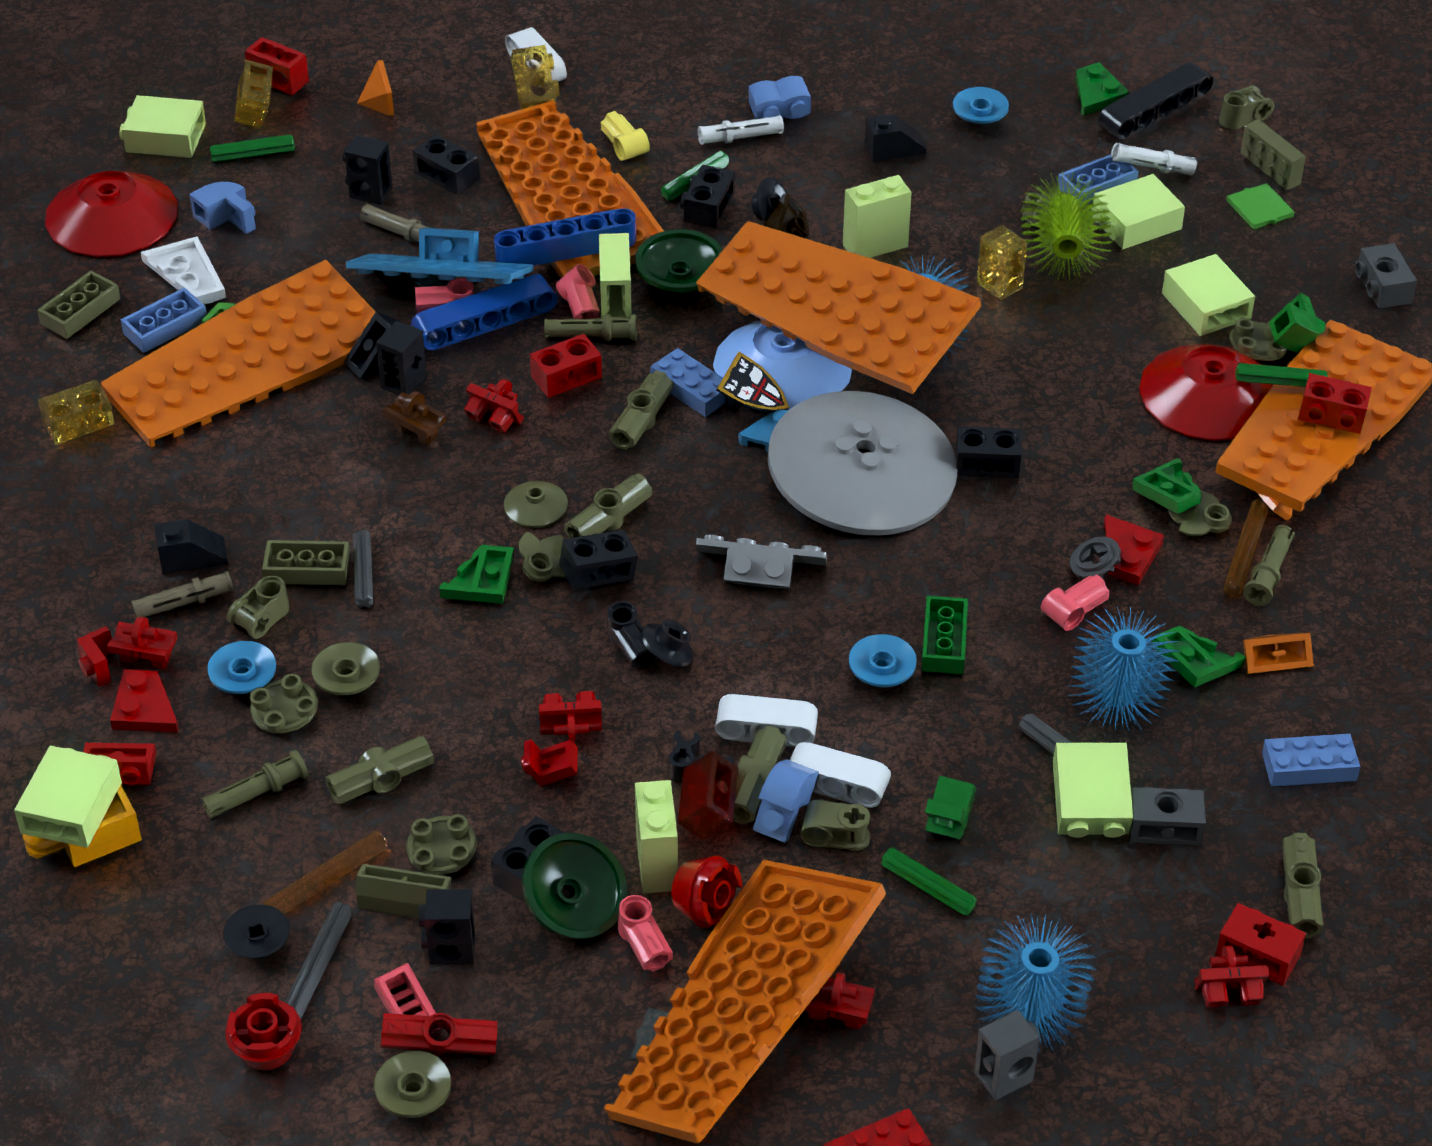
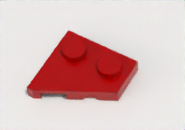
[1103,514,1164,585]
[110,669,178,733]

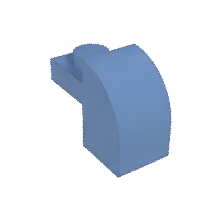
[189,182,256,234]
[753,759,819,843]

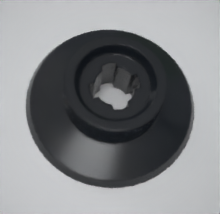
[751,177,786,222]
[640,619,693,666]
[223,905,290,959]

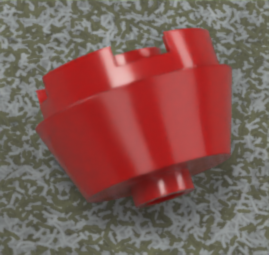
[672,856,742,928]
[225,993,302,1071]

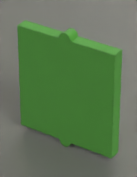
[1226,183,1295,229]

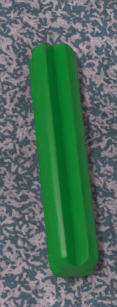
[210,134,295,162]
[661,151,729,201]
[1235,363,1328,387]
[881,847,977,916]

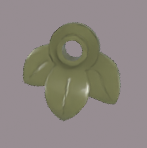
[1168,490,1232,536]
[518,532,566,582]

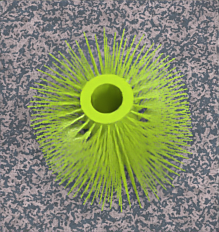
[1020,171,1113,281]

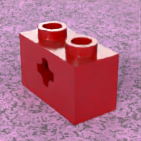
[1215,903,1306,986]

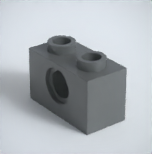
[1355,243,1417,309]
[1130,787,1206,846]
[974,1010,1040,1101]

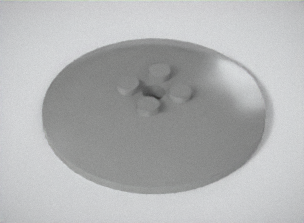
[768,391,957,535]

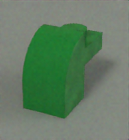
[1269,293,1326,353]
[925,775,977,839]

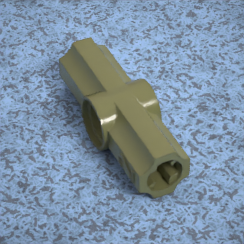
[609,370,673,451]
[564,473,652,538]
[726,726,787,825]
[325,736,434,804]
[1282,833,1323,939]

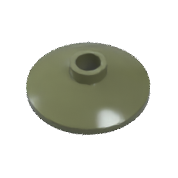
[504,481,568,529]
[311,642,380,695]
[374,1051,451,1118]

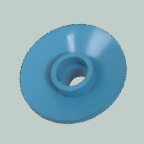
[953,87,1009,124]
[849,634,917,687]
[207,641,276,694]

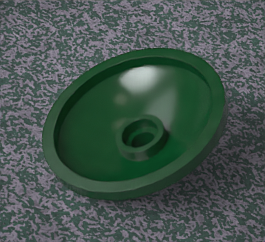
[635,229,723,293]
[522,833,627,940]

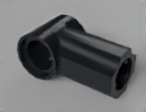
[607,601,658,670]

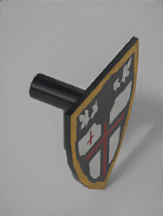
[716,351,789,412]

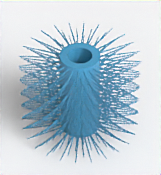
[1067,607,1180,731]
[975,914,1096,1052]

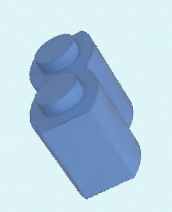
[748,76,811,119]

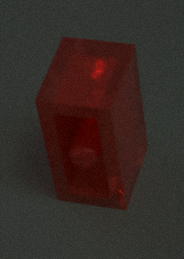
[677,750,738,840]

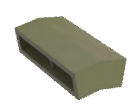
[356,864,451,918]

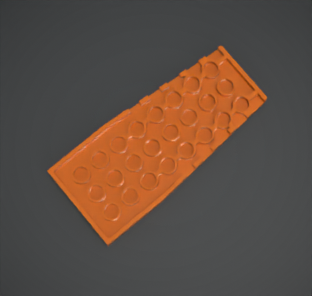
[476,101,664,279]
[697,221,981,394]
[101,260,376,447]
[1215,320,1432,511]
[604,860,886,1143]

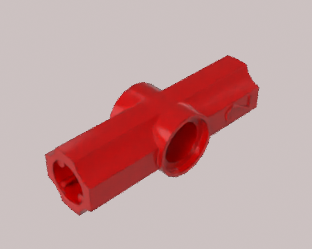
[380,1013,497,1056]

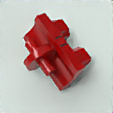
[464,379,524,433]
[107,617,178,669]
[539,691,602,744]
[1194,945,1269,1008]
[804,972,875,1029]

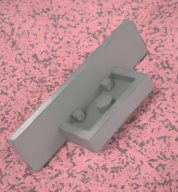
[696,535,828,590]

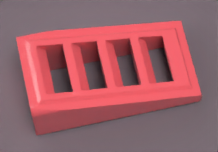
[374,963,441,1035]

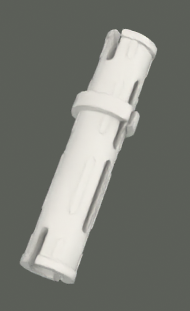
[698,115,784,145]
[1111,143,1197,176]

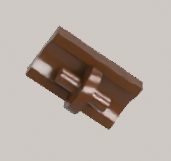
[383,391,447,445]

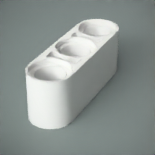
[505,27,567,88]
[715,694,818,747]
[790,742,891,808]

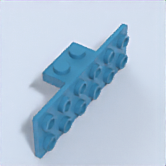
[346,228,533,284]

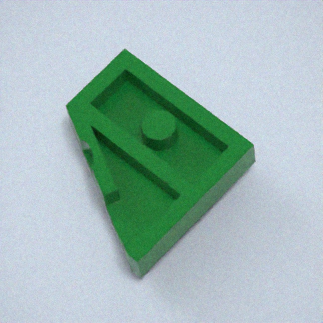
[1133,458,1201,514]
[439,545,515,604]

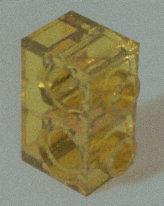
[510,45,559,110]
[234,60,273,128]
[977,225,1027,300]
[37,379,115,445]

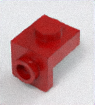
[76,626,113,687]
[521,739,578,787]

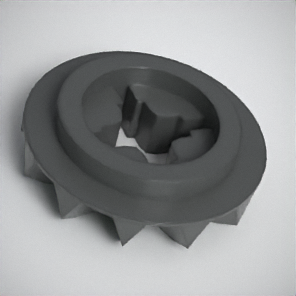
[1070,537,1122,579]

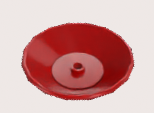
[45,171,178,258]
[1139,343,1273,442]

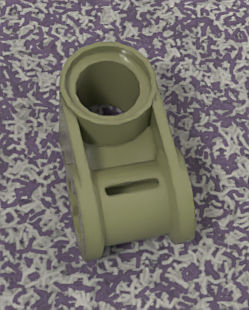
[1219,85,1275,129]
[227,576,290,639]
[800,800,870,851]

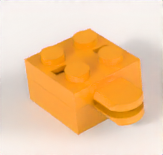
[22,785,142,867]

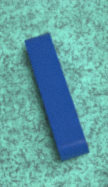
[494,208,636,266]
[411,274,558,350]

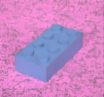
[1057,154,1139,206]
[121,287,207,353]
[650,348,727,417]
[1262,734,1360,786]

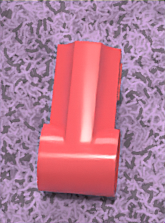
[556,264,600,319]
[415,278,475,314]
[1041,575,1110,631]
[618,895,673,972]

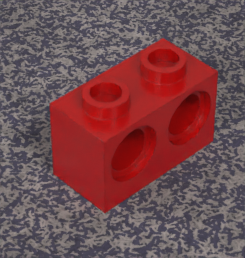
[245,37,309,96]
[530,334,602,398]
[1298,373,1372,434]

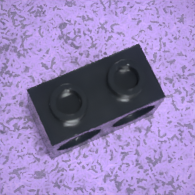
[413,134,480,195]
[343,135,393,205]
[680,164,735,229]
[956,426,1021,478]
[559,530,638,590]
[491,816,565,903]
[418,889,476,964]

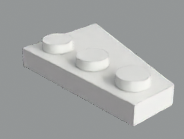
[141,236,226,305]

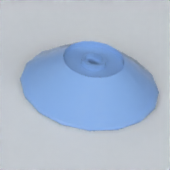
[713,320,852,412]

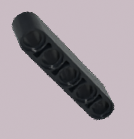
[1098,62,1215,140]

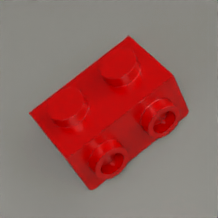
[83,743,156,785]

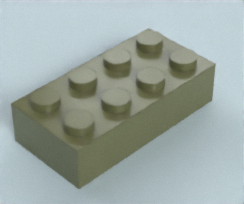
[1240,119,1306,190]
[37,270,120,339]
[262,540,351,585]

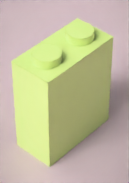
[119,95,206,158]
[1091,174,1185,249]
[843,175,912,258]
[599,233,632,318]
[1162,254,1255,336]
[1053,743,1133,838]
[14,746,122,848]
[635,780,678,894]

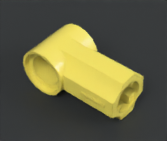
[601,111,650,161]

